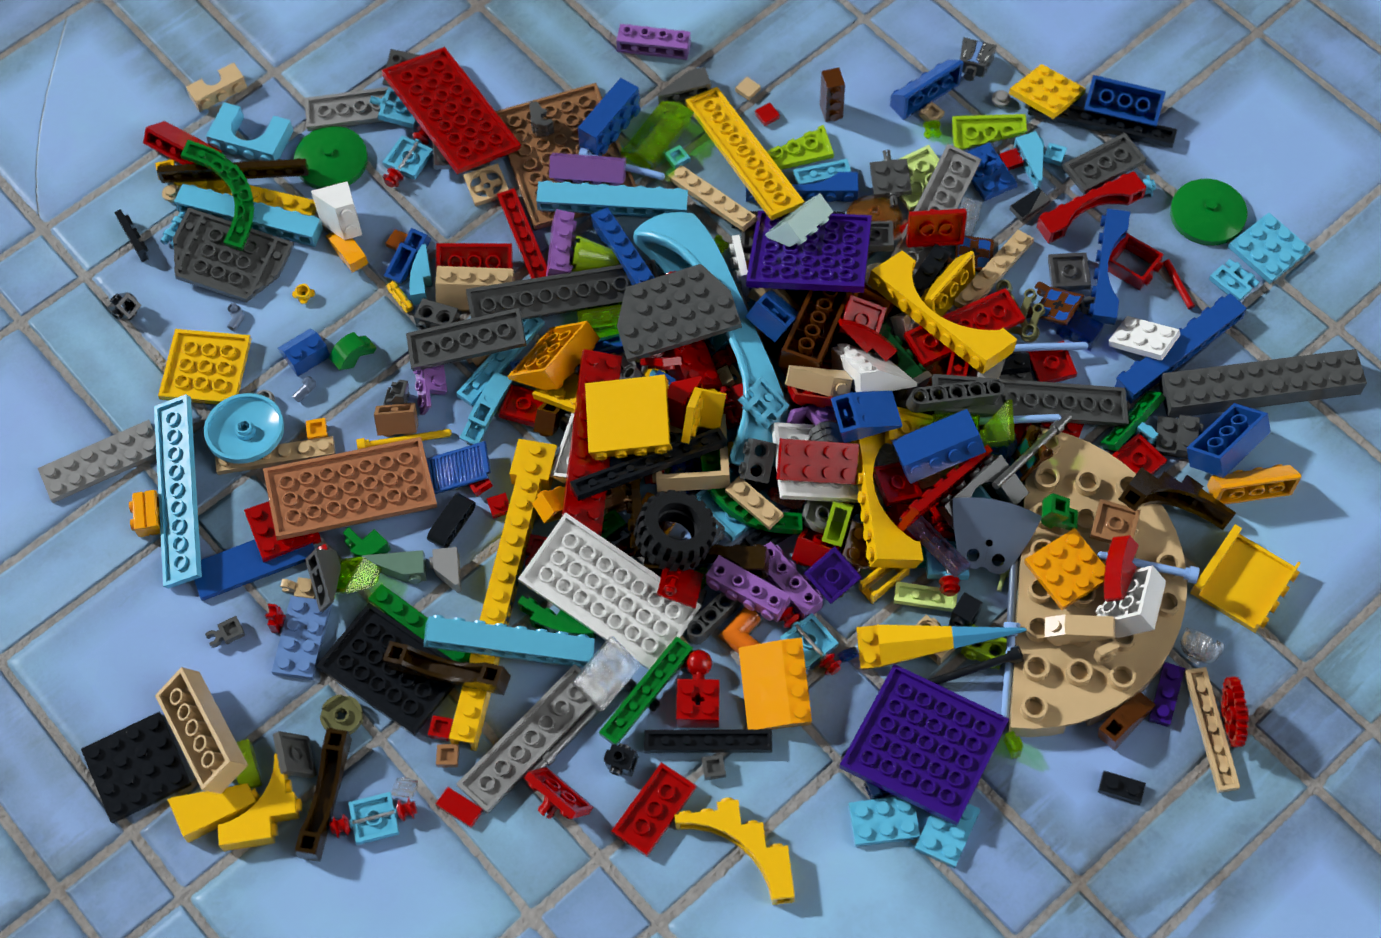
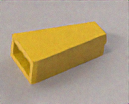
[168,783,260,843]

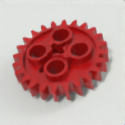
[1221,677,1249,747]

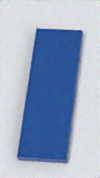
[194,540,315,601]

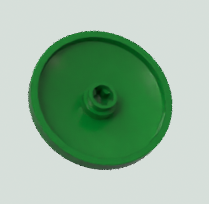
[294,126,368,189]
[1170,179,1247,246]

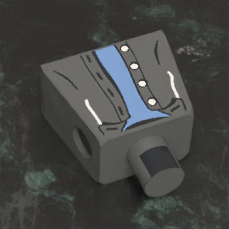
[960,37,997,81]

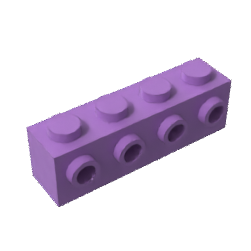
[616,24,691,60]
[549,153,626,186]
[546,209,577,276]
[765,541,823,620]
[706,556,790,622]

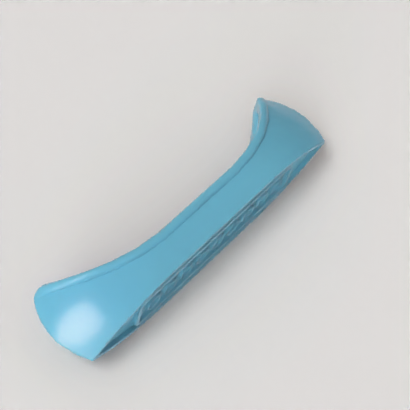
[633,212,789,468]

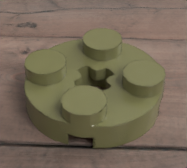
[320,695,363,735]

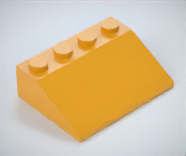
[507,321,600,390]
[738,638,812,730]

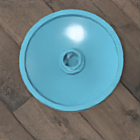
[204,393,284,464]

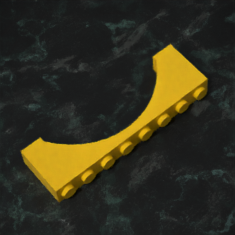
[868,250,1018,374]
[850,432,923,569]

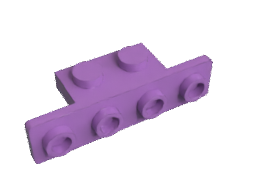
[413,365,447,415]
[786,405,838,426]

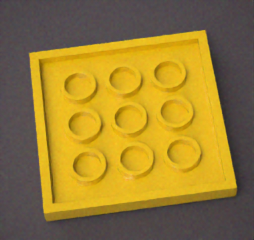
[158,329,252,405]

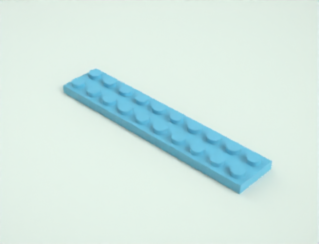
[154,394,202,589]

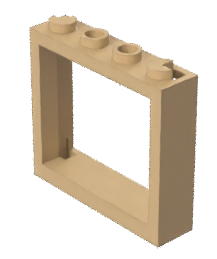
[652,414,730,492]

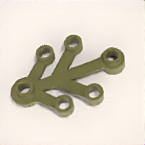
[996,279,1045,342]

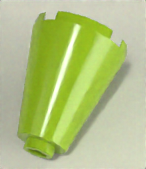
[570,235,621,272]

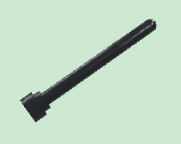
[927,645,1024,685]

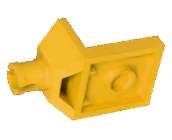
[681,387,726,444]

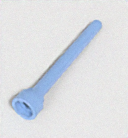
[579,148,665,180]
[1013,342,1088,352]
[971,414,1062,427]
[1097,551,1199,584]
[1001,622,1021,718]

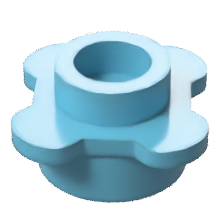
[1142,175,1156,197]

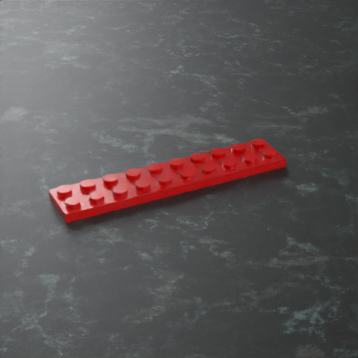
[562,349,622,536]

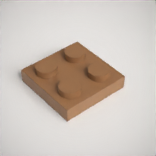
[1089,499,1141,544]

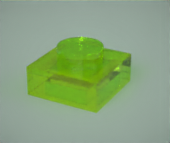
[1003,731,1024,760]

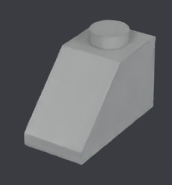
[429,547,462,593]

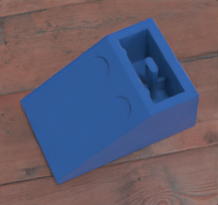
[745,289,799,342]
[831,391,903,443]

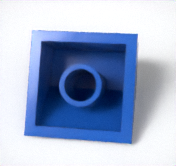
[278,328,330,377]

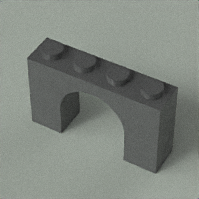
[935,454,1029,531]

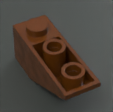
[1098,692,1156,750]

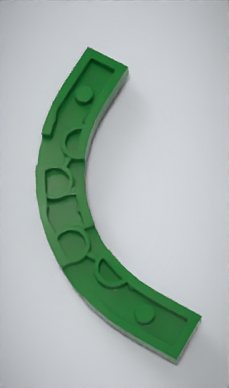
[181,140,254,251]
[700,449,802,534]

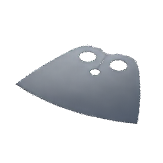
[953,497,1041,574]

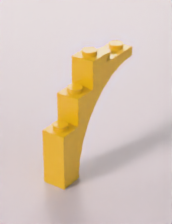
[675,798,795,905]

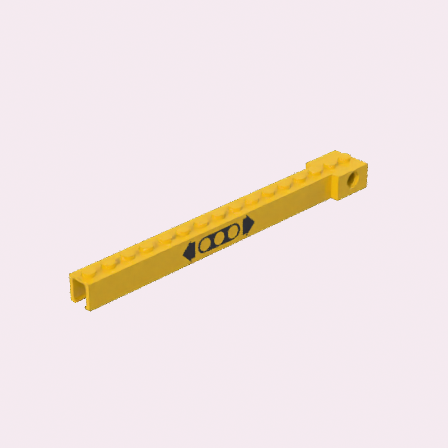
[449,439,558,751]

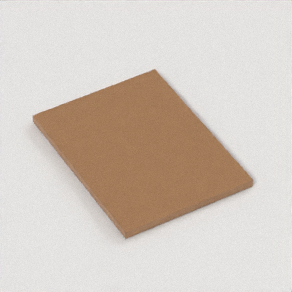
[495,83,637,231]

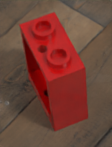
[1108,233,1164,290]

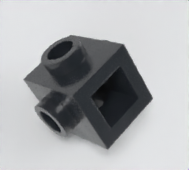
[107,292,141,320]
[604,743,639,777]

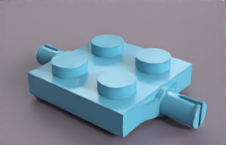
[370,87,416,129]

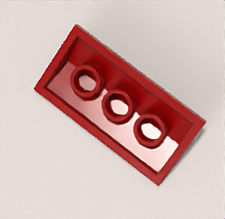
[436,243,513,271]

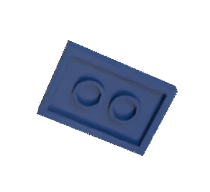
[967,142,1017,202]

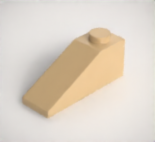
[785,365,853,397]
[1045,615,1115,646]

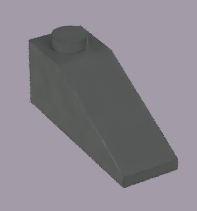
[658,67,711,108]
[305,549,341,612]

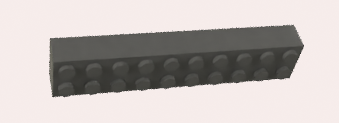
[1158,349,1367,418]

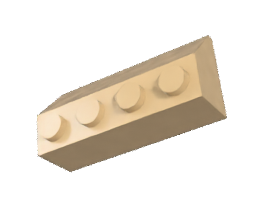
[435,266,515,312]

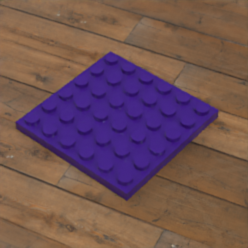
[746,210,872,293]
[839,664,1009,826]

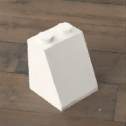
[311,181,362,240]

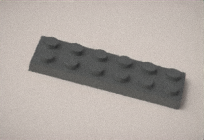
[406,308,527,371]

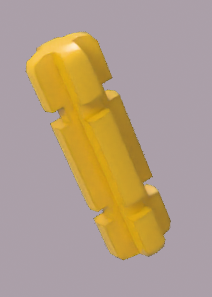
[387,281,414,313]

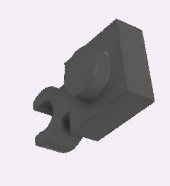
[205,616,245,648]

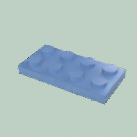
[272,596,332,680]

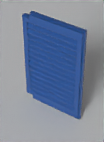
[426,441,491,494]

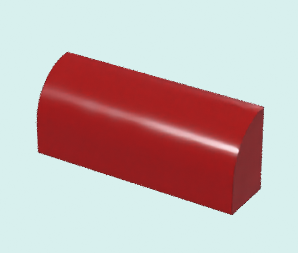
[143,121,222,165]

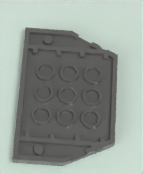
[173,208,294,302]
[617,264,742,363]

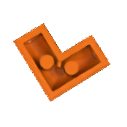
[718,607,761,654]

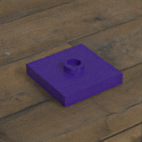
[804,546,862,604]

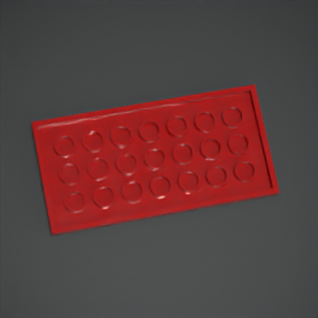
[382,47,521,175]

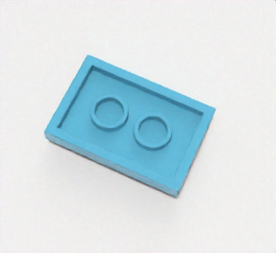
[849,797,920,847]
[915,803,981,869]

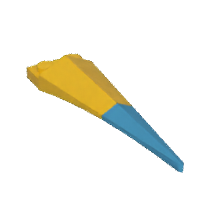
[856,625,1027,670]

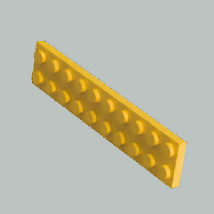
[685,87,805,221]

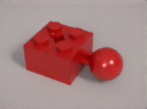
[676,650,720,728]

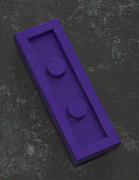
[1148,662,1185,727]

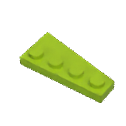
[951,114,1027,150]
[767,124,834,170]

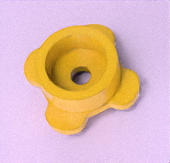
[292,284,315,304]

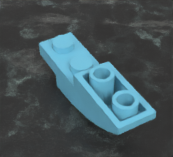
[460,371,513,445]

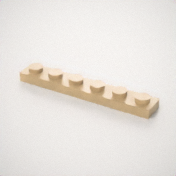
[668,165,757,232]
[954,230,1034,308]
[215,436,336,475]
[1184,667,1240,793]

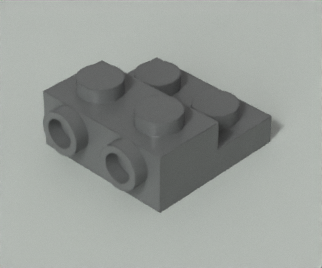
[1155,415,1203,459]

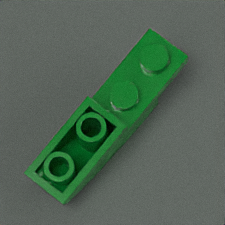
[518,596,597,639]

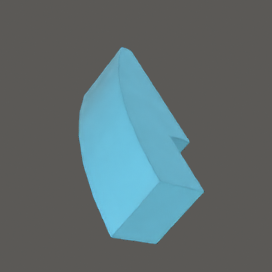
[409,244,433,305]

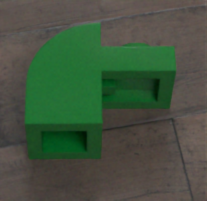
[329,332,377,370]
[1041,493,1078,531]
[343,527,391,564]

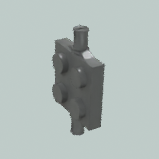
[870,150,912,208]

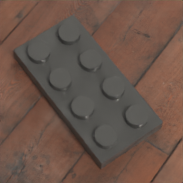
[1063,133,1146,194]

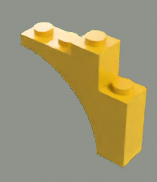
[218,753,302,851]

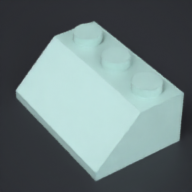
[765,194,833,247]

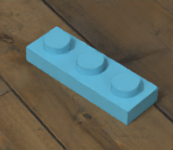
[793,159,851,184]

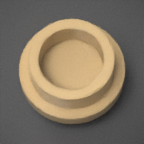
[162,185,180,203]

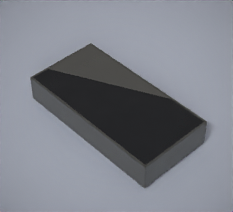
[1009,187,1051,222]

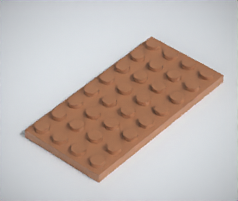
[263,437,437,541]

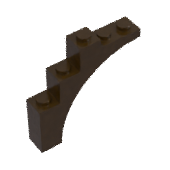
[1118,467,1236,530]

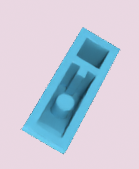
[1013,131,1044,189]

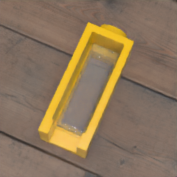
[859,567,910,605]

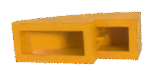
[326,232,368,273]

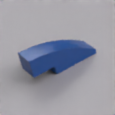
[384,228,431,284]

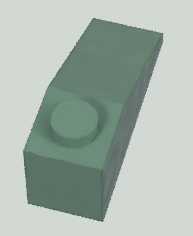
[362,550,427,584]

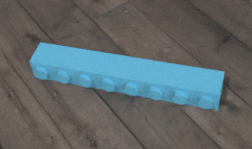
[536,181,688,217]
[174,184,323,247]
[423,615,595,668]

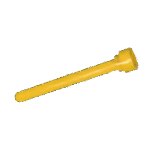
[356,429,452,449]

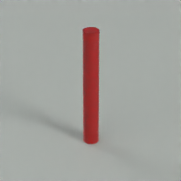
[1163,259,1195,310]

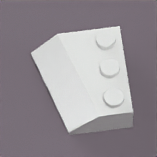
[1095,565,1166,638]

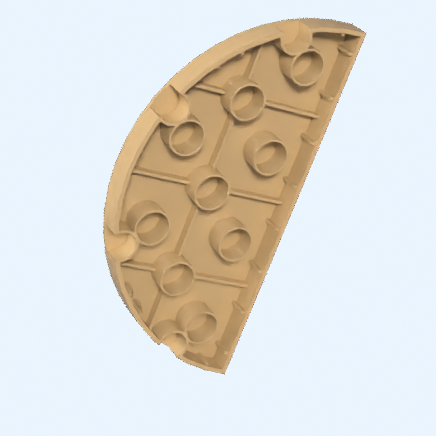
[1008,427,1187,737]

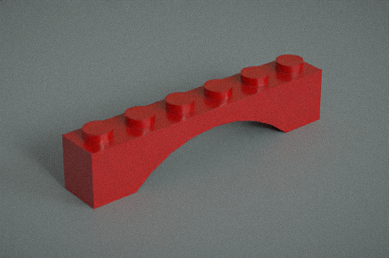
[1037,171,1147,244]

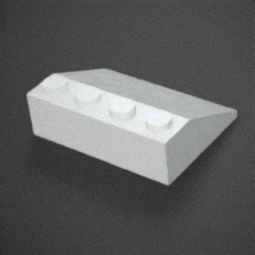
[831,343,917,392]

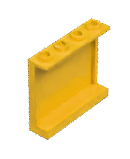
[585,374,673,460]
[1190,524,1301,633]

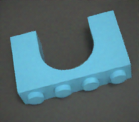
[206,102,294,161]

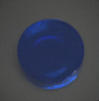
[837,647,859,663]

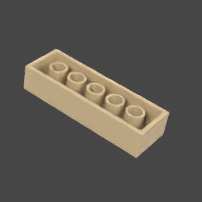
[155,667,248,794]

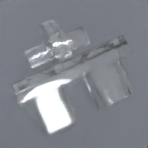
[960,197,983,235]

